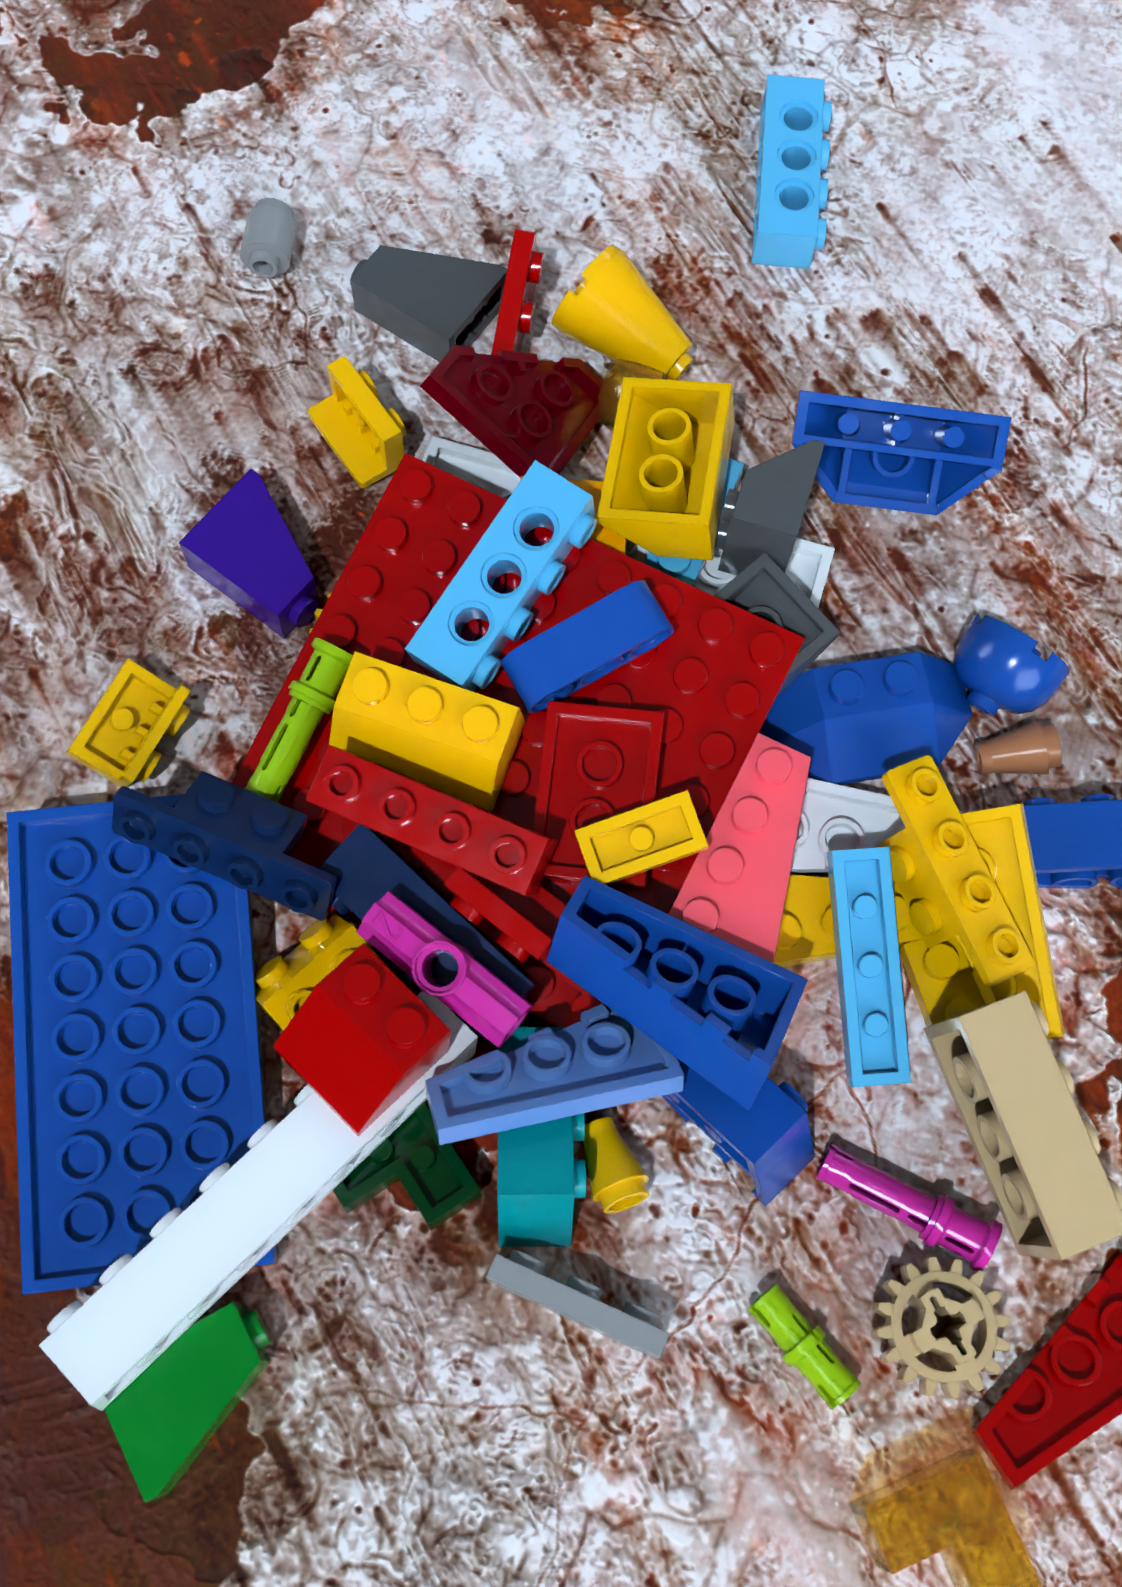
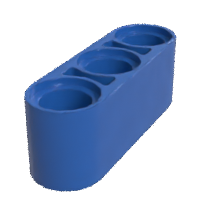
[501,580,674,714]

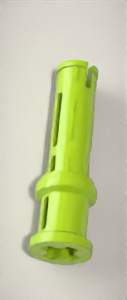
[244,637,353,803]

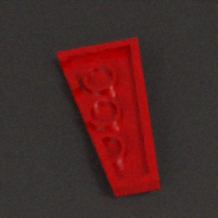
[971,1252,1122,1490]

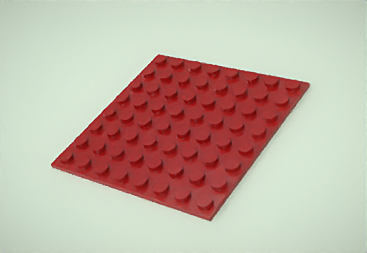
[232,453,805,1027]

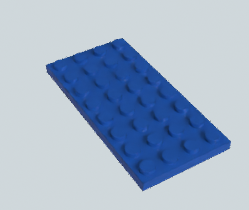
[6,794,277,1295]

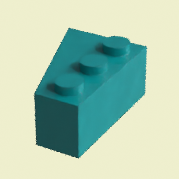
[497,1027,586,1247]

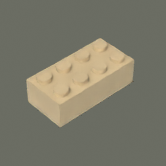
[923,991,1122,1260]

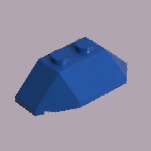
[791,390,1012,515]
[759,652,973,785]

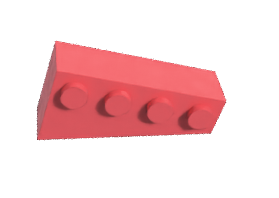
[669,733,811,963]

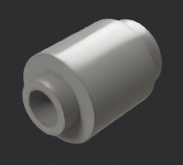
[240,198,297,278]

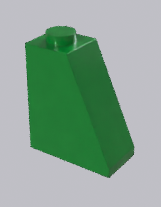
[104,1302,272,1503]

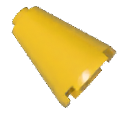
[551,244,694,380]

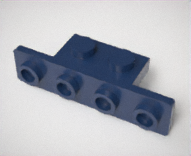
[112,771,337,921]

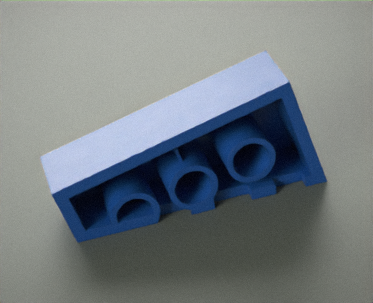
[1023,794,1122,889]
[546,875,808,1111]

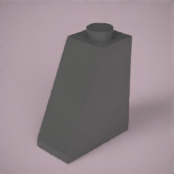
[350,245,507,362]

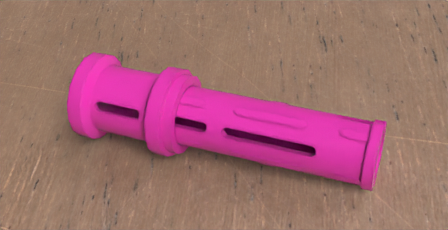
[815,1144,1003,1271]

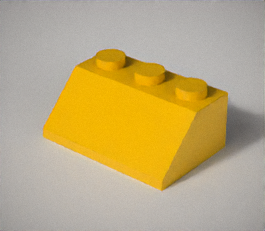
[597,377,735,561]
[329,652,526,812]

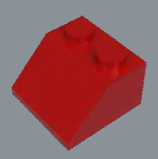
[273,943,451,1136]

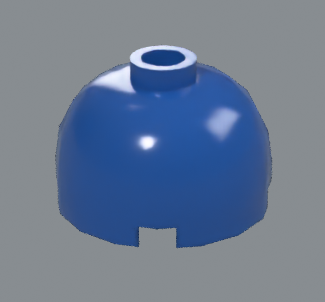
[954,614,1070,717]

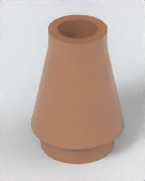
[975,720,1062,775]

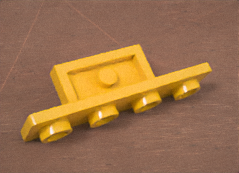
[877,755,1035,987]

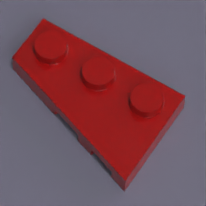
[491,229,545,355]

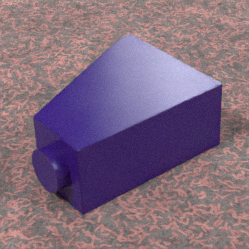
[179,469,320,639]

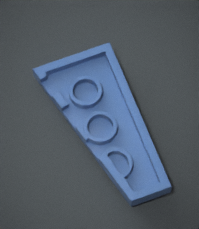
[425,1004,684,1145]

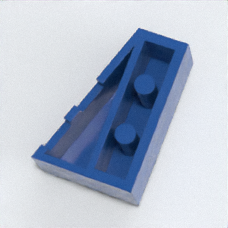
[661,1058,815,1207]

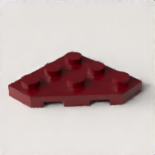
[420,345,617,478]

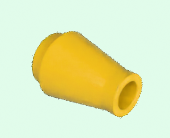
[583,1117,649,1214]

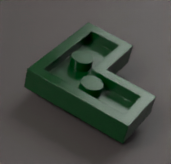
[333,1102,482,1230]

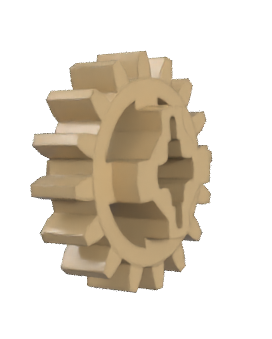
[871,1256,1011,1399]

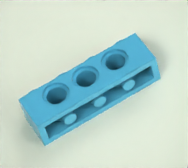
[751,74,832,269]
[405,460,597,692]

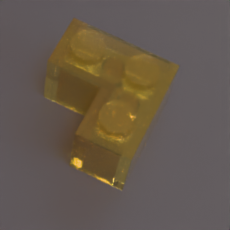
[848,1450,1041,1587]

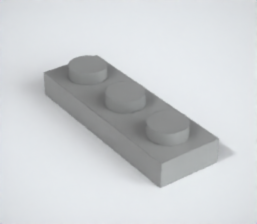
[486,1249,670,1359]

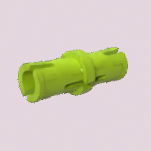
[747,1283,861,1410]

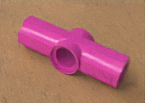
[356,891,533,1048]

